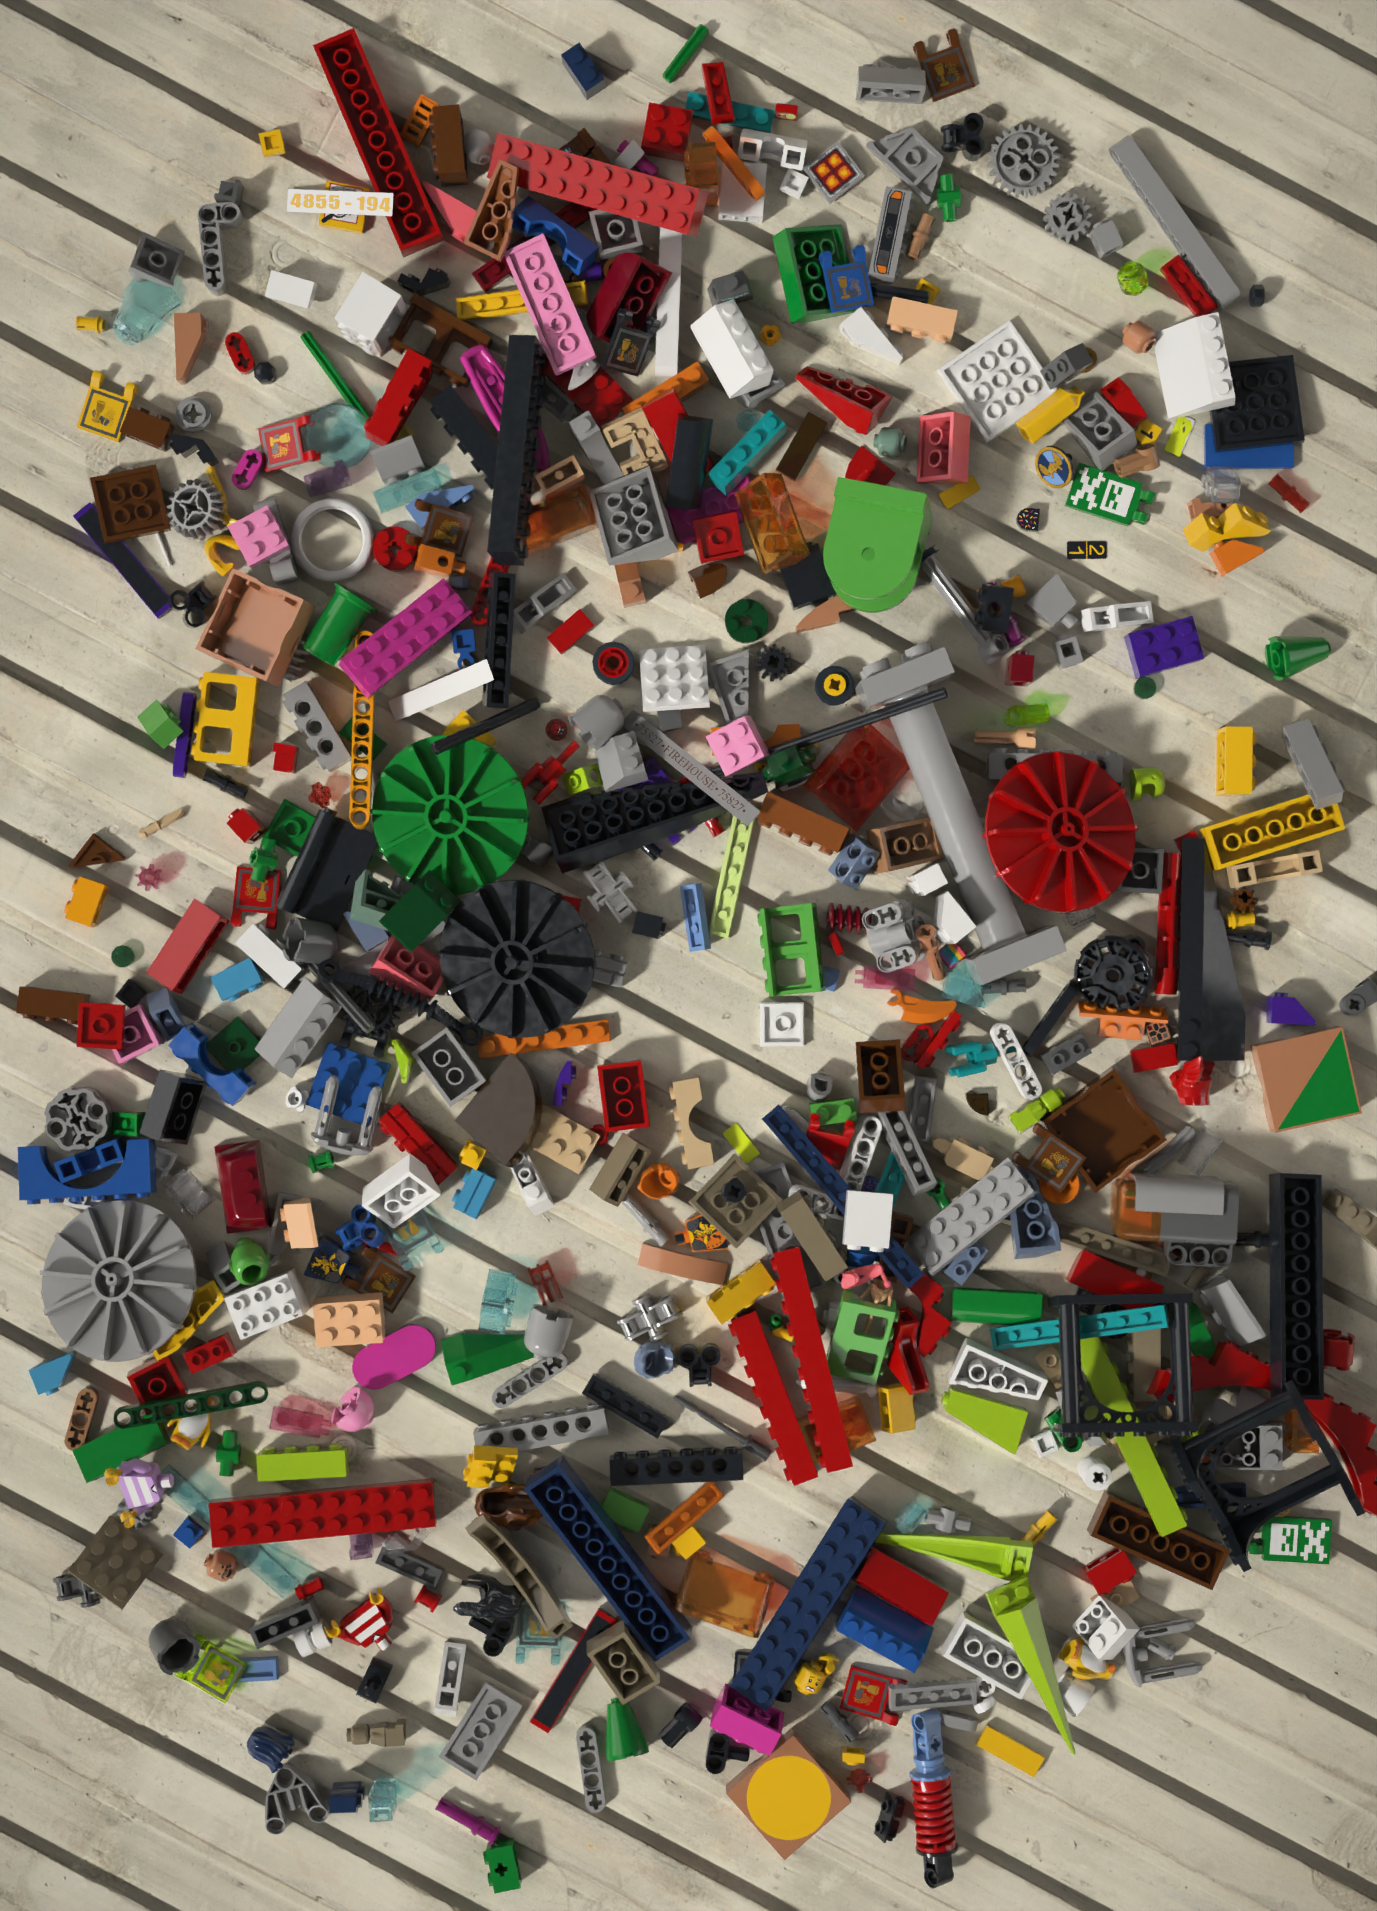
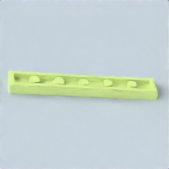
[708,815,755,939]

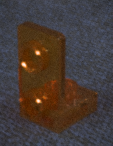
[1284,1408,1319,1454]

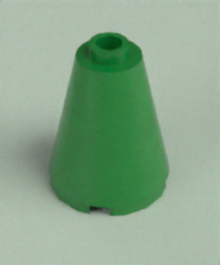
[1265,636,1331,681]
[606,1697,649,1761]

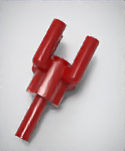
[521,741,580,805]

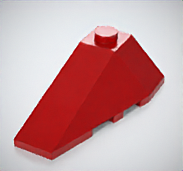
[796,366,892,435]

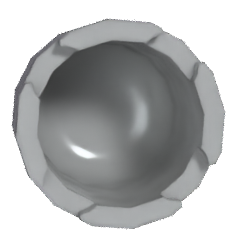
[568,695,624,751]
[524,1304,573,1360]

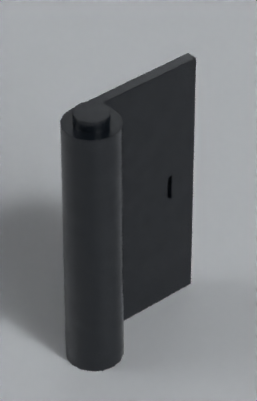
[275,807,378,933]

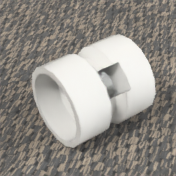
[293,1618,333,1657]

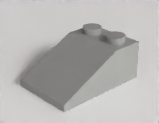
[1062,389,1137,471]

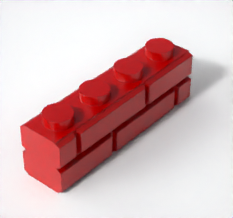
[378,1101,459,1185]

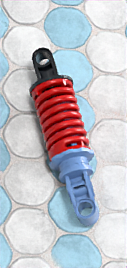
[909,1708,958,1889]

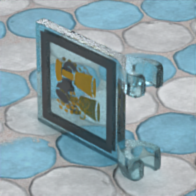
[377,1209,444,1271]
[515,1602,562,1665]

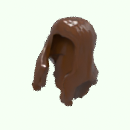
[474,1482,544,1531]

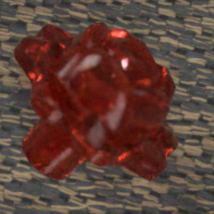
[309,782,332,808]
[846,1768,873,1793]

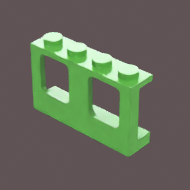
[757,903,826,997]
[826,1289,899,1385]

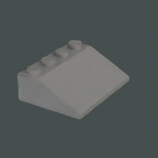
[589,466,679,566]

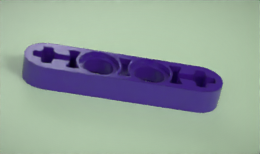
[173,691,197,778]

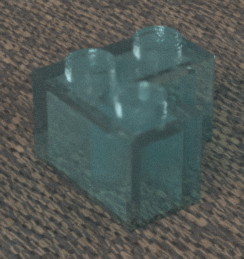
[478,1269,518,1335]

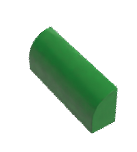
[950,1287,1043,1325]
[72,1413,172,1483]

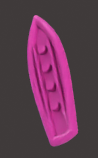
[460,344,550,473]

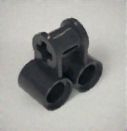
[941,113,985,162]
[168,580,217,628]
[678,1343,721,1387]

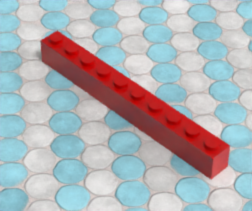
[770,1247,853,1473]

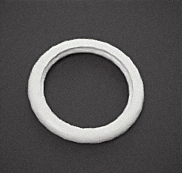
[290,498,374,582]

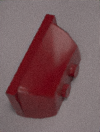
[586,252,672,343]
[214,1140,272,1234]

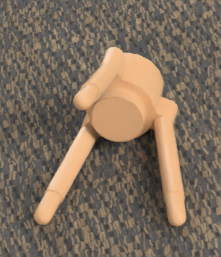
[859,1279,894,1334]

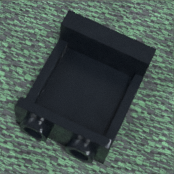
[775,542,836,611]

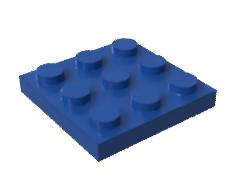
[305,1042,391,1127]

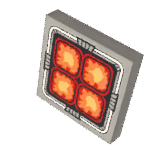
[802,140,865,205]

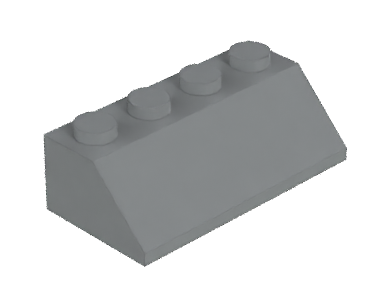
[255,977,342,1078]

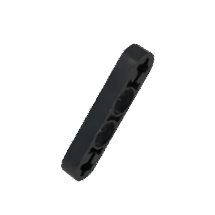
[1022,981,1079,1057]

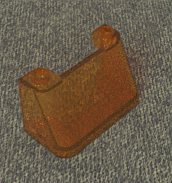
[675,1549,775,1638]

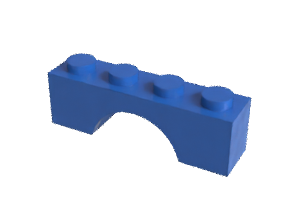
[512,196,599,276]
[168,1023,256,1106]

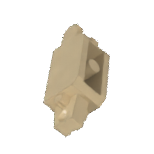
[931,1136,999,1180]

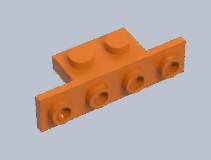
[1078,1000,1168,1040]

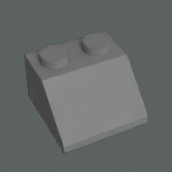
[370,435,425,485]
[594,731,648,792]

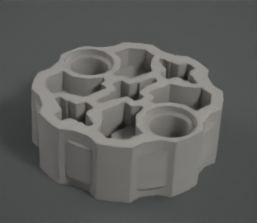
[44,1087,112,1151]

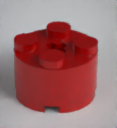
[1323,1329,1355,1371]

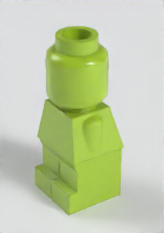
[1008,1088,1066,1134]

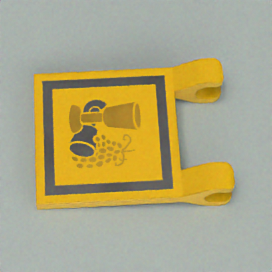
[77,370,138,442]

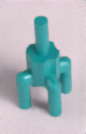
[945,1041,1016,1078]

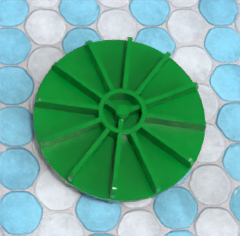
[370,735,530,895]

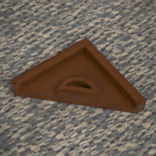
[69,833,127,868]

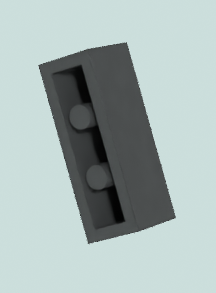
[249,1596,322,1649]

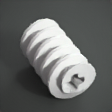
[1078,1456,1112,1490]

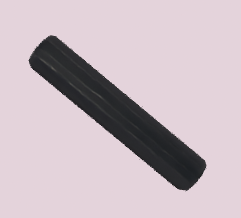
[870,283,929,303]

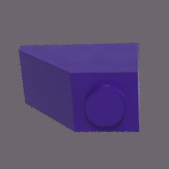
[1266,992,1316,1025]

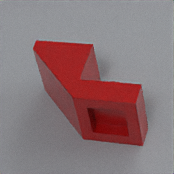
[1100,377,1148,428]

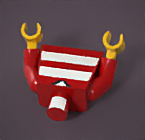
[325,1588,393,1651]

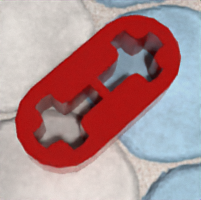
[225,332,256,375]
[901,1024,934,1062]

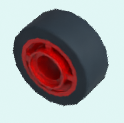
[592,642,635,685]

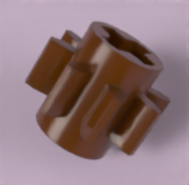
[1229,886,1258,915]

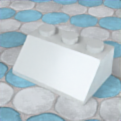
[362,1154,441,1229]

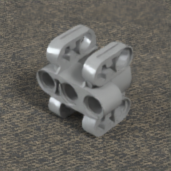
[862,898,926,972]

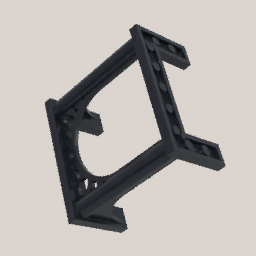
[1048,1293,1199,1437]
[1171,1380,1366,1572]

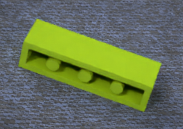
[256,1443,349,1482]

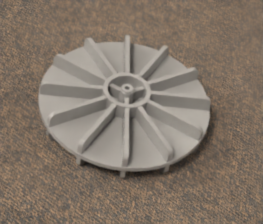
[40,1200,198,1362]

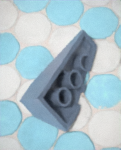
[1010,1166,1061,1259]

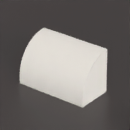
[265,270,318,308]

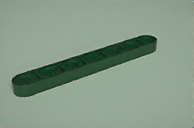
[114,1381,268,1429]

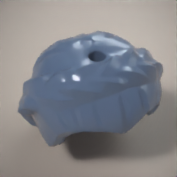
[634,1340,675,1379]

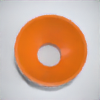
[1039,1173,1080,1205]

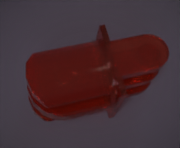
[527,1260,563,1306]

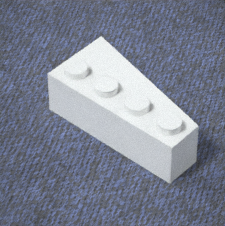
[947,1338,1048,1400]

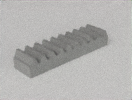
[889,1677,977,1711]

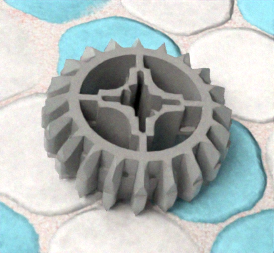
[167,479,226,540]

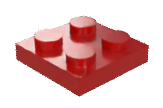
[692,510,744,564]
[77,1002,126,1050]

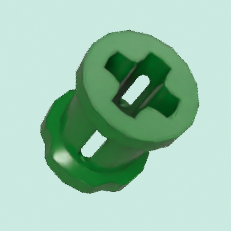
[308,1149,335,1173]

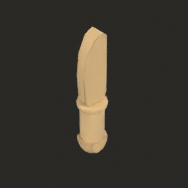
[138,809,184,838]

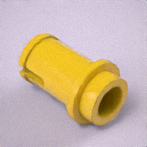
[76,316,106,334]
[1225,912,1255,929]

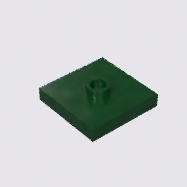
[206,1016,260,1071]

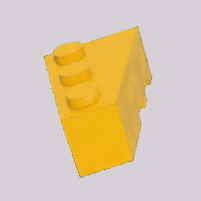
[706,1259,776,1325]

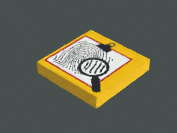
[319,181,371,234]

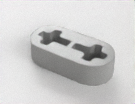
[938,1709,979,1732]

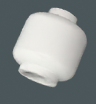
[463,129,494,165]

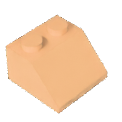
[280,1197,318,1248]

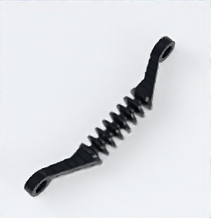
[317,959,483,1046]

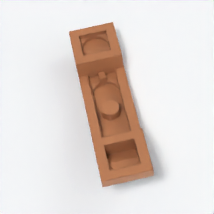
[638,1243,728,1285]

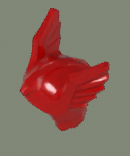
[1169,1056,1215,1106]

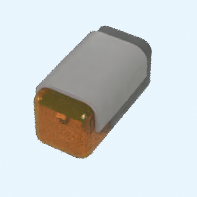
[1110,1172,1239,1267]

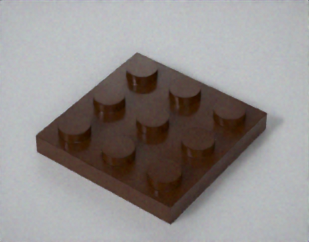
[90,465,171,544]

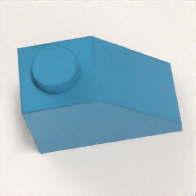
[28,1350,76,1396]

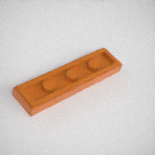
[644,1482,724,1554]

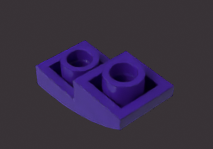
[553,1060,576,1106]

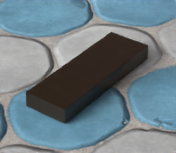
[776,412,828,481]

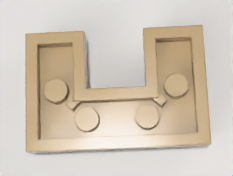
[602,407,669,476]

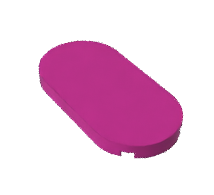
[352,1324,436,1390]

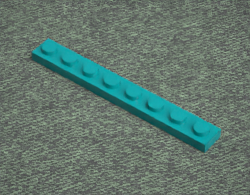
[990,1304,1169,1351]

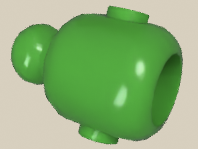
[228,1237,271,1286]

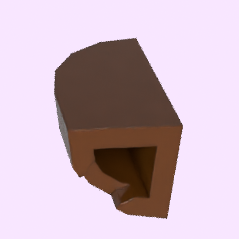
[688,563,727,599]

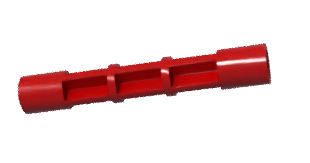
[1155,852,1182,995]

